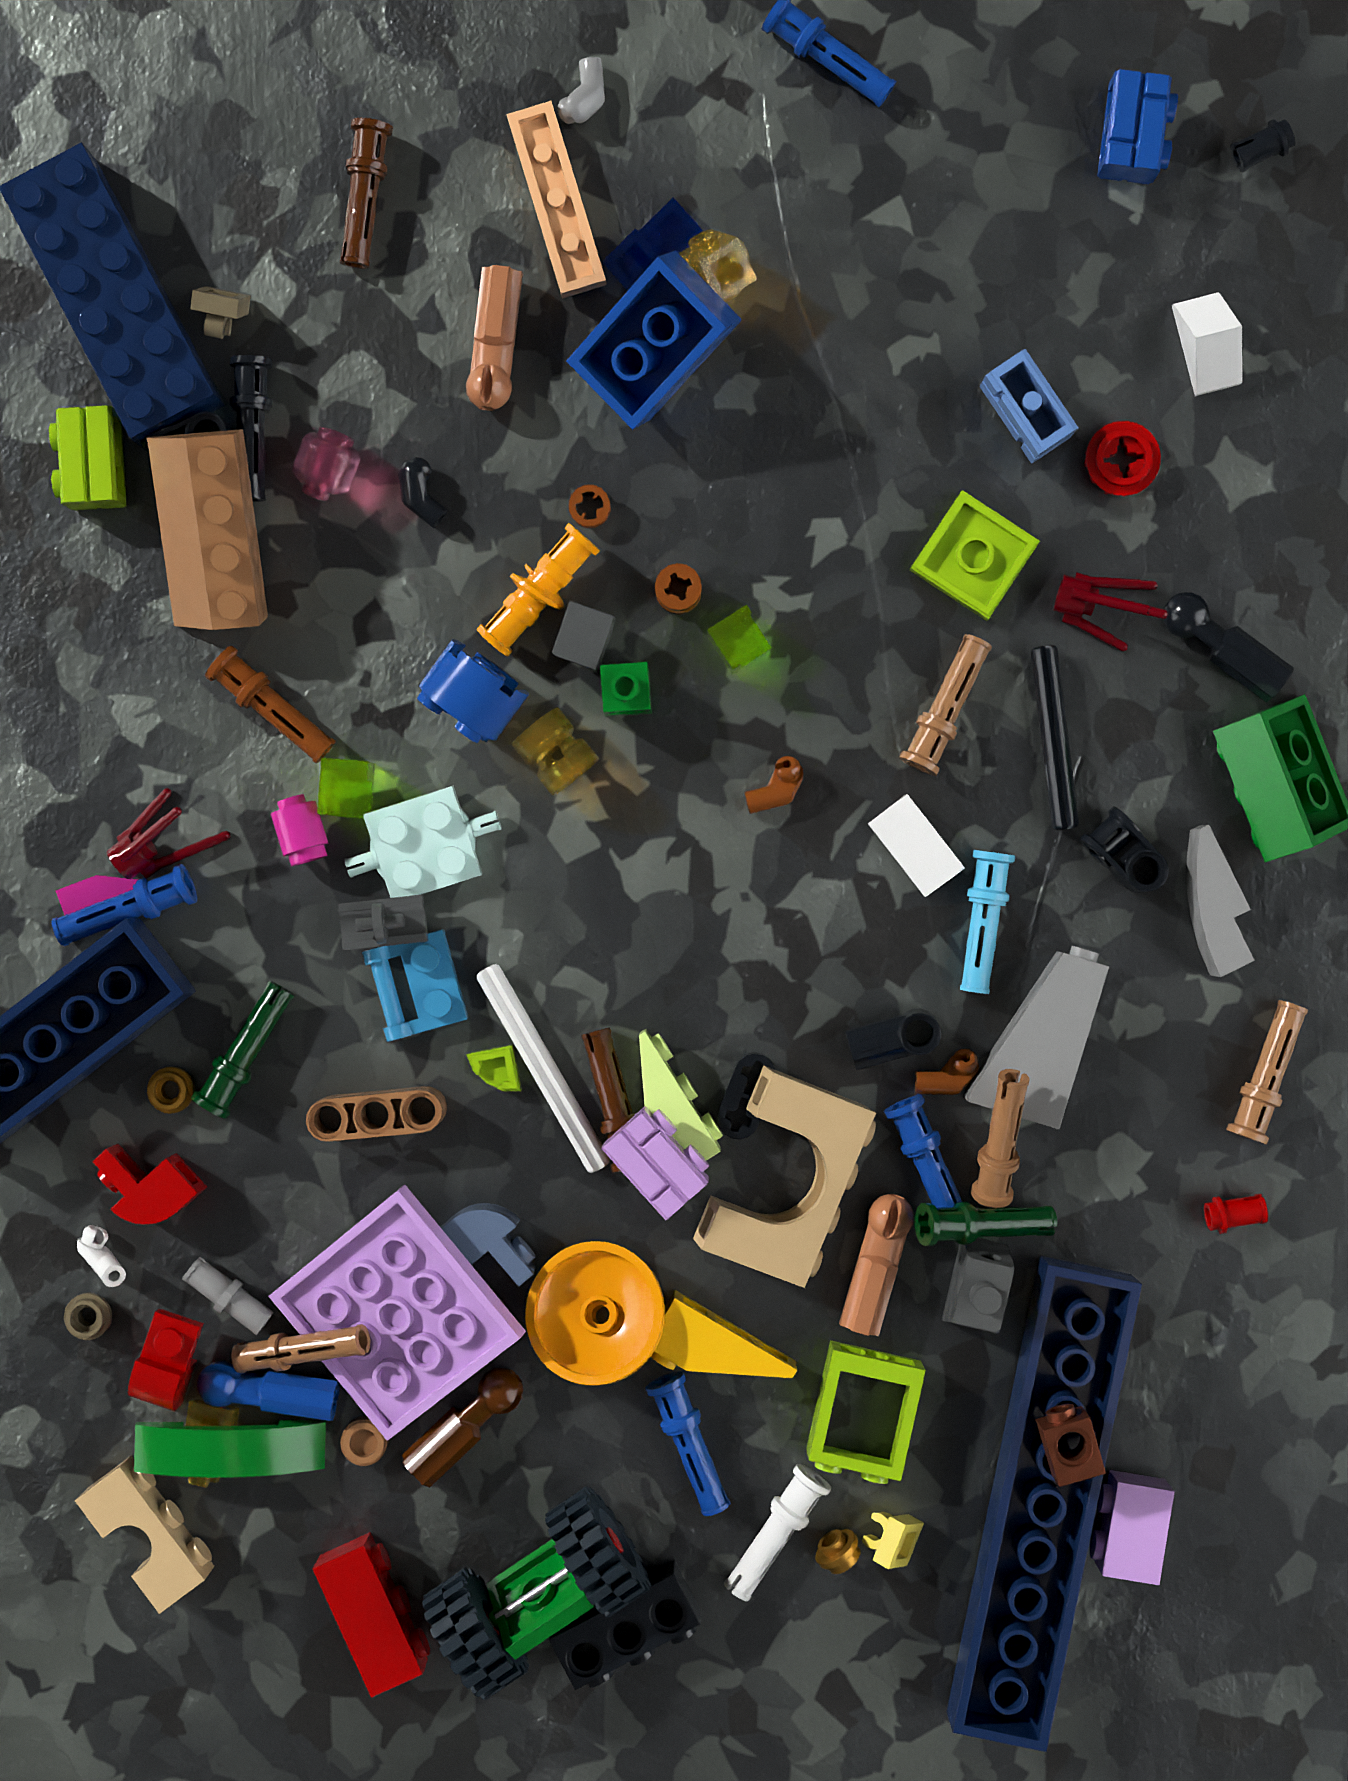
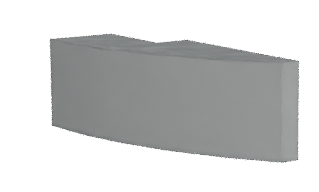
[1187,825,1255,977]

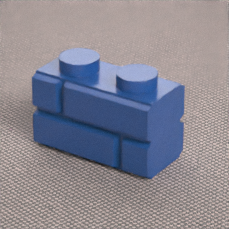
[1097,69,1178,184]

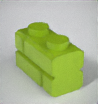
[49,405,127,510]

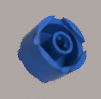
[417,639,529,743]

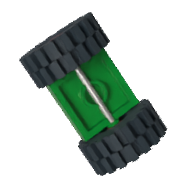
[422,1486,651,1700]

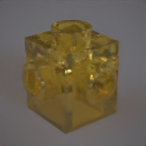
[679,229,757,302]

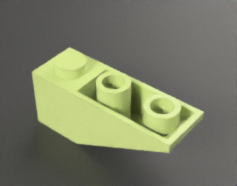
[639,1029,723,1161]

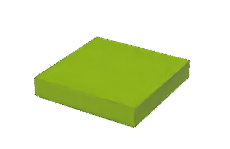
[909,490,1040,621]

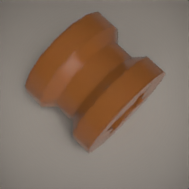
[655,563,702,615]

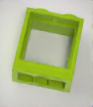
[806,1340,926,1484]

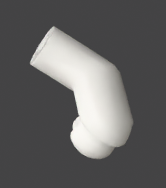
[77,1225,126,1287]

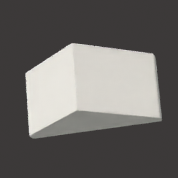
[1172,292,1242,396]

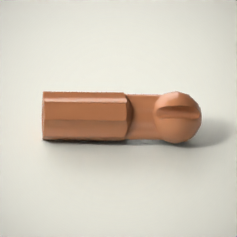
[466,265,523,411]
[839,1194,914,1336]

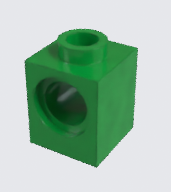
[600,662,652,717]

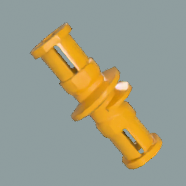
[476,523,600,657]

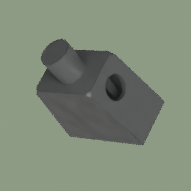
[942,1238,1014,1334]

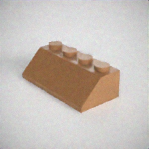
[147,429,268,630]

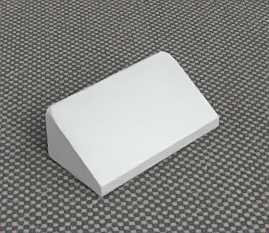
[868,794,965,897]

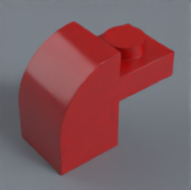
[92,1144,207,1224]
[128,1308,204,1411]

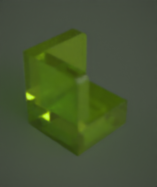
[707,604,772,675]
[317,758,375,819]

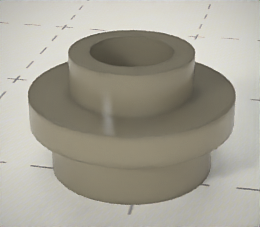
[64,1292,112,1340]

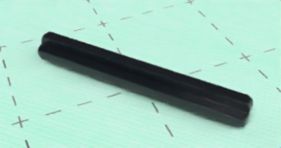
[1031,645,1079,830]

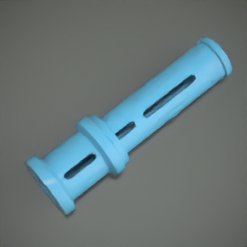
[960,850,1015,994]

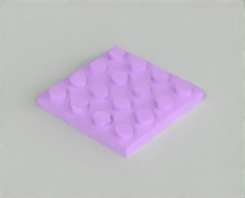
[268,1185,526,1441]

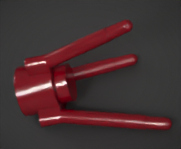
[1053,572,1168,652]
[107,788,231,880]

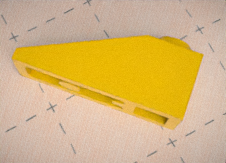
[651,1290,797,1378]

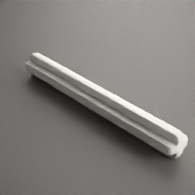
[477,964,610,1173]

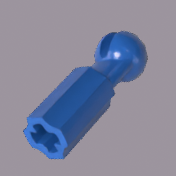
[197,1361,340,1421]

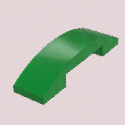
[134,1420,326,1478]

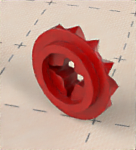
[1084,421,1161,497]

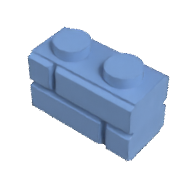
[979,349,1078,464]

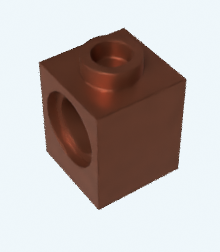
[1036,1404,1106,1487]

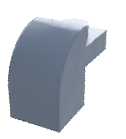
[441,1203,537,1286]

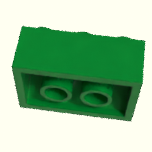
[1213,694,1348,862]

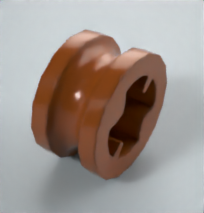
[569,485,611,528]

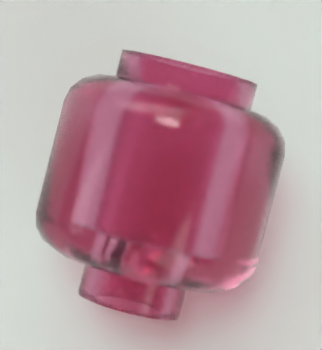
[292,427,361,501]

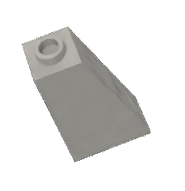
[963,946,1109,1129]

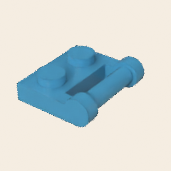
[362,929,469,1042]

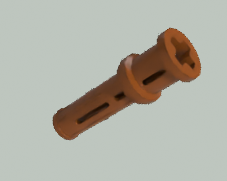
[205,645,336,764]

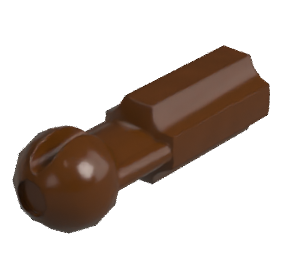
[402,1368,524,1488]

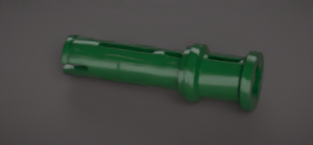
[191,980,295,1119]
[914,1202,1058,1246]

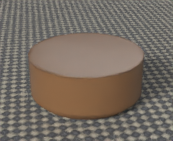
[340,1416,389,1466]

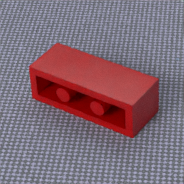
[312,1532,430,1698]

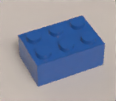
[566,250,742,430]

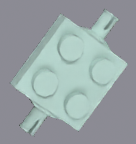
[345,785,502,898]

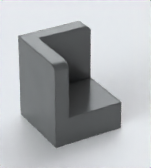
[552,601,616,674]

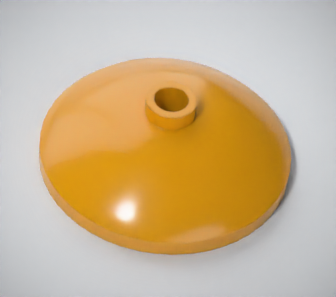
[525,1241,665,1386]

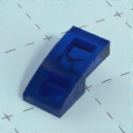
[602,197,707,291]

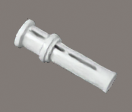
[724,1464,831,1601]

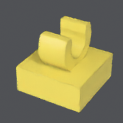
[862,1512,924,1569]

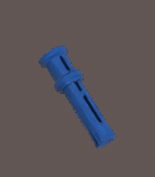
[761,0,897,107]
[52,864,197,946]
[884,1094,962,1208]
[645,1371,731,1516]

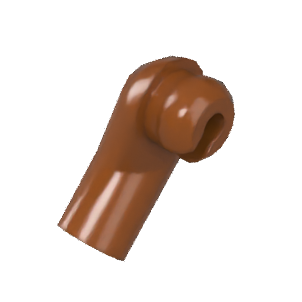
[744,756,803,814]
[915,1048,979,1095]

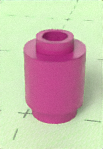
[270,794,328,866]

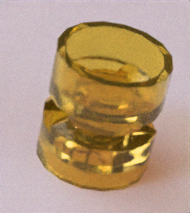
[511,707,599,796]

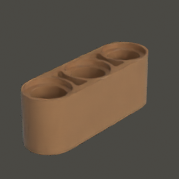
[306,1086,447,1142]

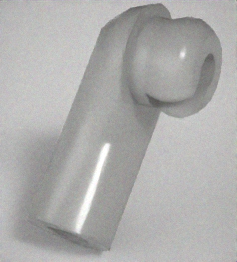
[558,57,605,124]

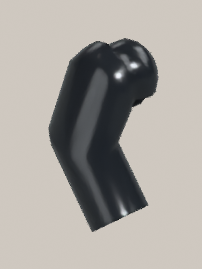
[398,457,448,529]

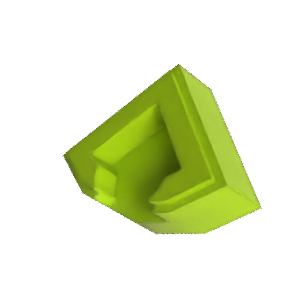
[466,1044,522,1091]

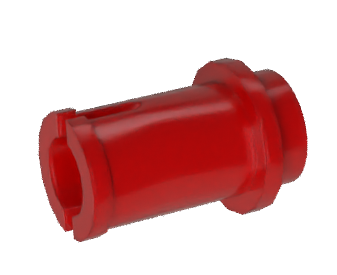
[1204,1194,1268,1234]

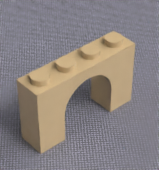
[693,1066,876,1288]

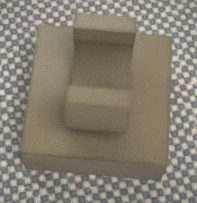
[190,286,251,339]

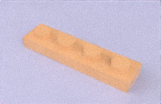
[506,101,607,299]

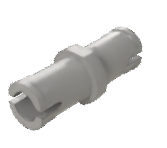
[182,1257,274,1336]

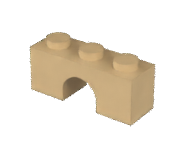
[75,1455,214,1614]

